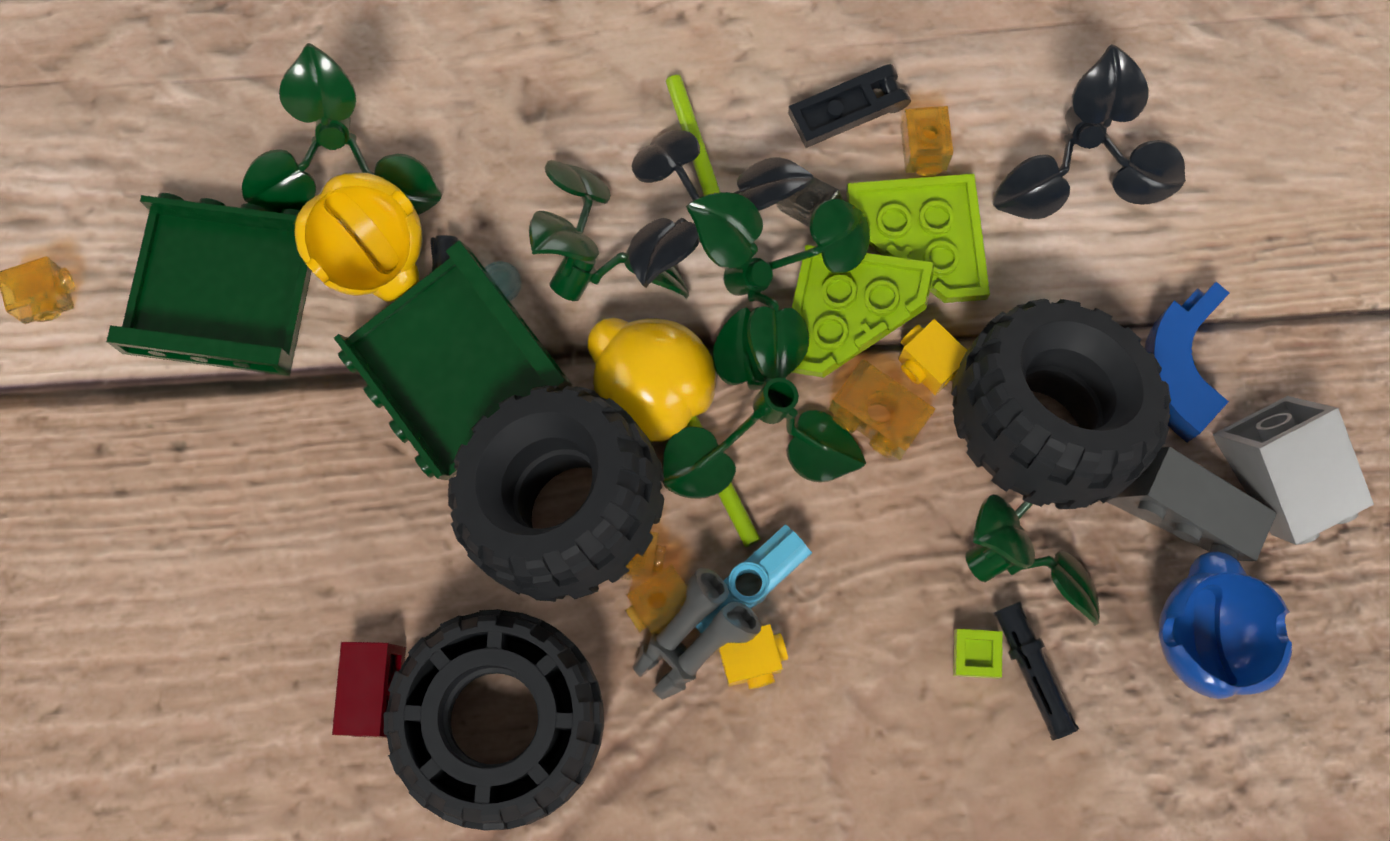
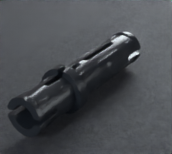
[994,601,1079,741]

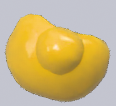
[295,172,423,302]
[588,317,716,442]

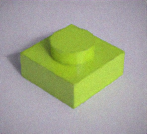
[953,629,1003,679]

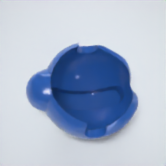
[1159,551,1292,699]

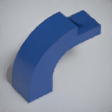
[1144,282,1229,443]

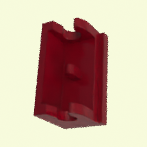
[332,642,406,738]

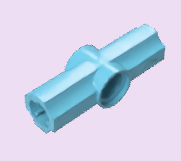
[696,524,812,633]

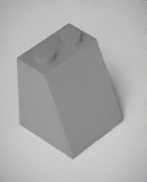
[1213,396,1374,545]

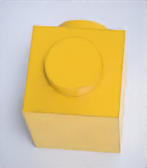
[898,319,968,396]
[719,624,788,690]

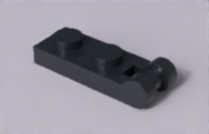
[788,64,911,148]

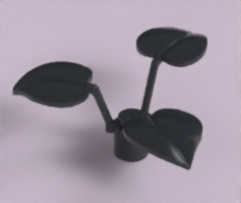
[992,44,1186,219]
[629,130,815,288]

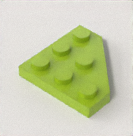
[846,173,990,303]
[791,245,934,378]

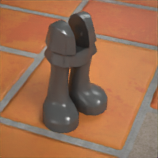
[632,568,761,700]

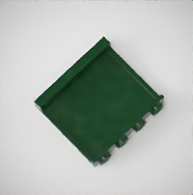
[106,193,312,376]
[334,240,573,480]

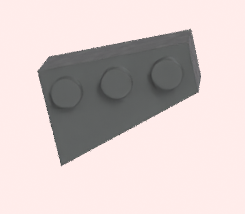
[1107,447,1277,561]

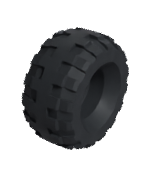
[951,299,1171,509]
[448,385,665,602]
[384,609,604,831]

